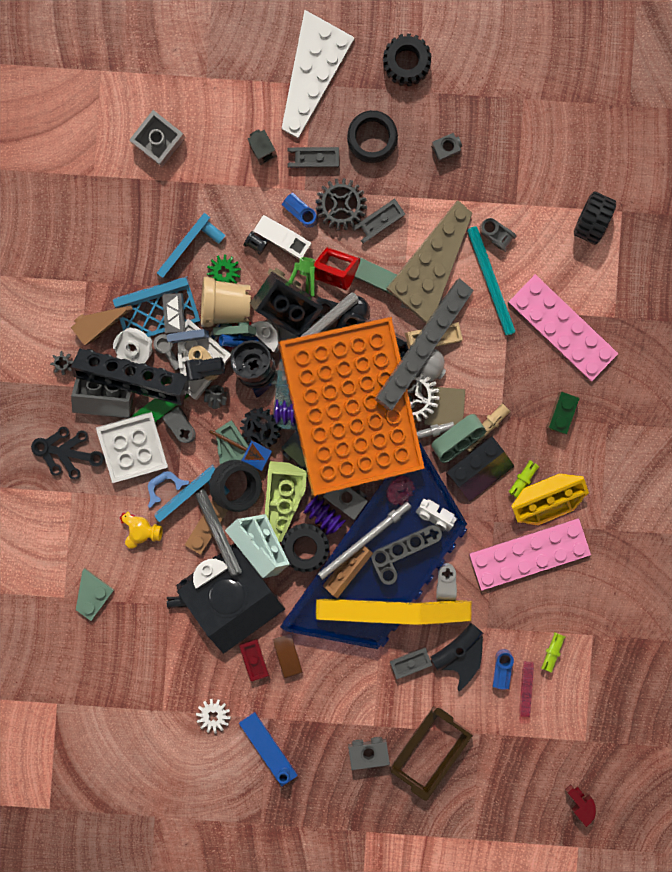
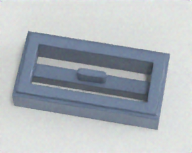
[167,329,209,343]

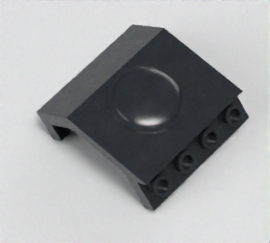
[176,543,285,654]

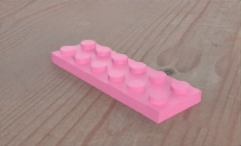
[508,274,618,381]
[469,518,591,591]

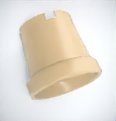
[201,277,251,327]

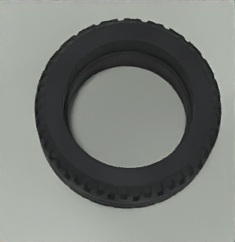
[347,110,398,163]
[209,460,262,512]

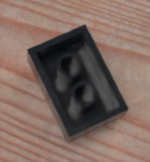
[250,272,323,337]

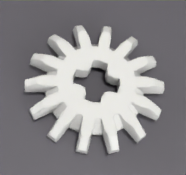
[196,699,231,733]

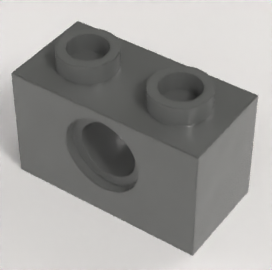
[323,487,368,519]
[348,737,390,770]

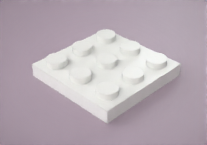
[96,412,168,483]

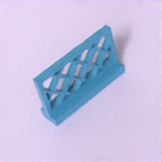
[113,276,201,337]

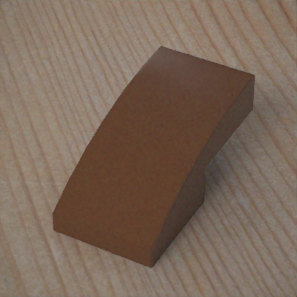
[273,634,303,678]

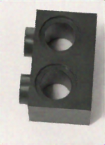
[248,129,277,165]

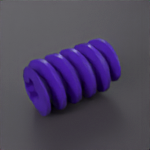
[274,399,296,426]
[304,495,346,535]

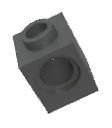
[432,133,463,162]

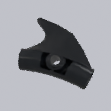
[430,623,484,691]

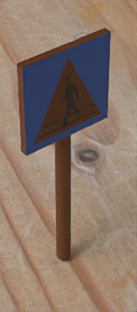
[209,430,272,471]

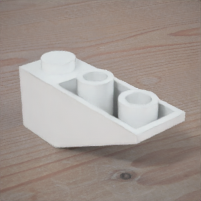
[254,215,312,260]

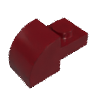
[565,784,596,827]

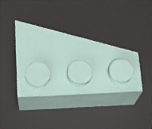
[225,514,290,578]

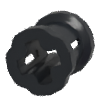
[243,231,268,255]

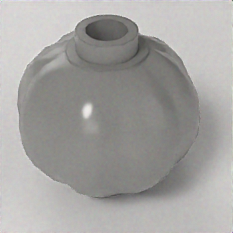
[416,349,446,382]

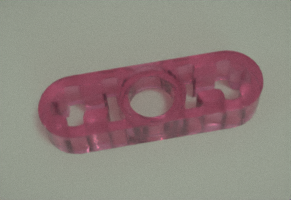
[519,661,534,717]

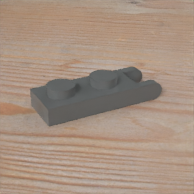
[287,147,339,168]
[352,198,405,244]

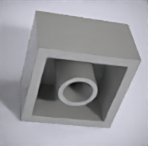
[129,110,186,167]

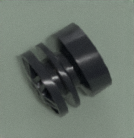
[231,340,276,389]

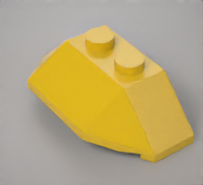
[512,474,589,525]

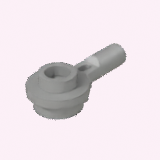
[154,334,179,370]

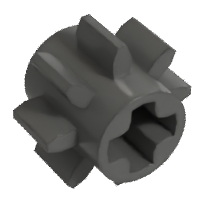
[50,351,73,375]
[204,385,228,409]

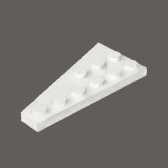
[282,10,355,139]

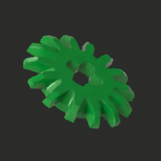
[207,254,241,284]

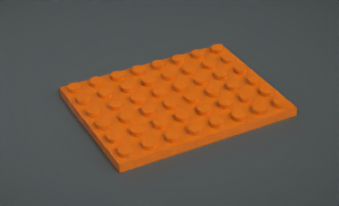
[278,317,425,496]

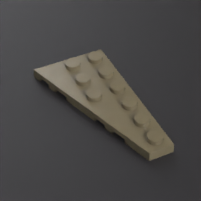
[386,201,472,323]

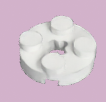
[113,328,152,364]

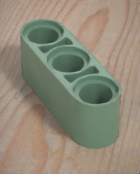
[354,257,397,296]
[431,414,486,463]

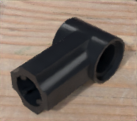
[185,357,225,381]

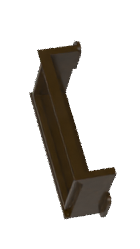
[390,705,473,801]

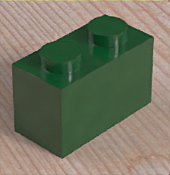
[546,391,580,434]

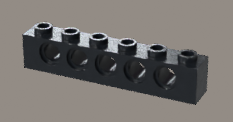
[71,348,190,406]

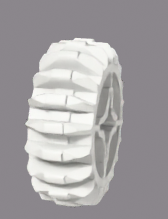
[408,373,440,422]

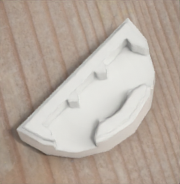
[251,321,280,353]
[193,559,228,589]

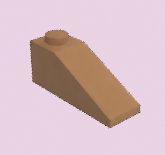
[71,305,133,345]

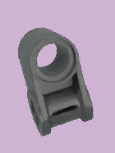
[480,218,517,252]
[163,406,196,443]

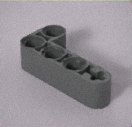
[372,525,442,585]

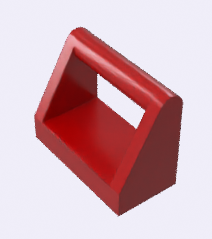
[314,247,360,291]

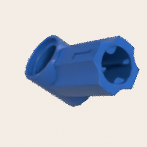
[281,192,318,228]
[492,649,514,690]

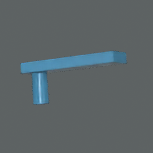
[157,213,226,278]
[154,464,230,522]

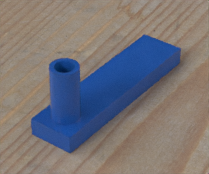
[239,712,298,786]

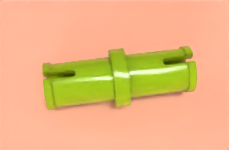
[508,460,539,498]
[541,632,566,673]

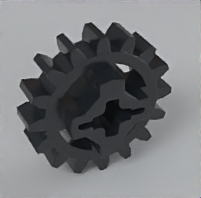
[240,407,282,448]

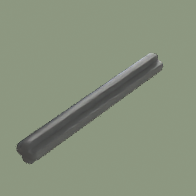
[195,489,242,577]

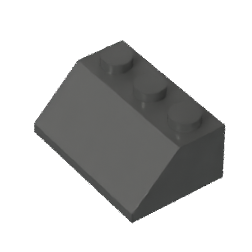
[71,375,134,418]

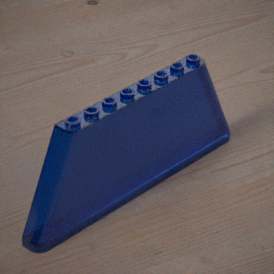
[280,442,467,650]

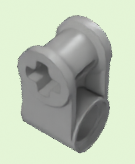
[436,563,457,601]

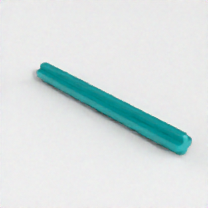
[467,226,515,336]

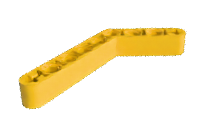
[316,599,472,625]

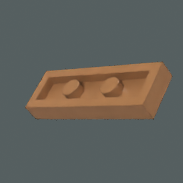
[185,499,228,555]
[322,546,373,598]

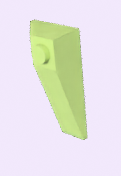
[265,461,307,542]

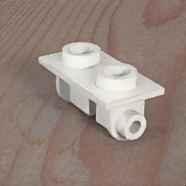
[416,499,457,532]

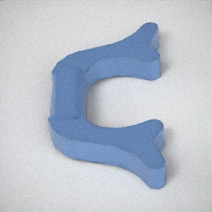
[148,471,189,508]

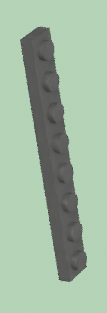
[375,278,474,411]

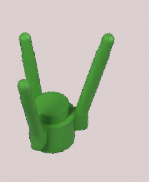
[289,257,315,297]

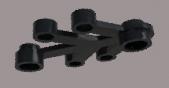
[31,427,105,479]

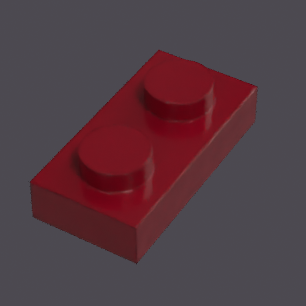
[239,639,269,682]

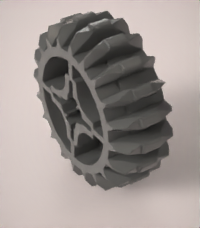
[315,178,367,230]

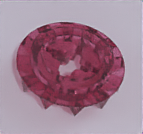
[387,476,415,505]

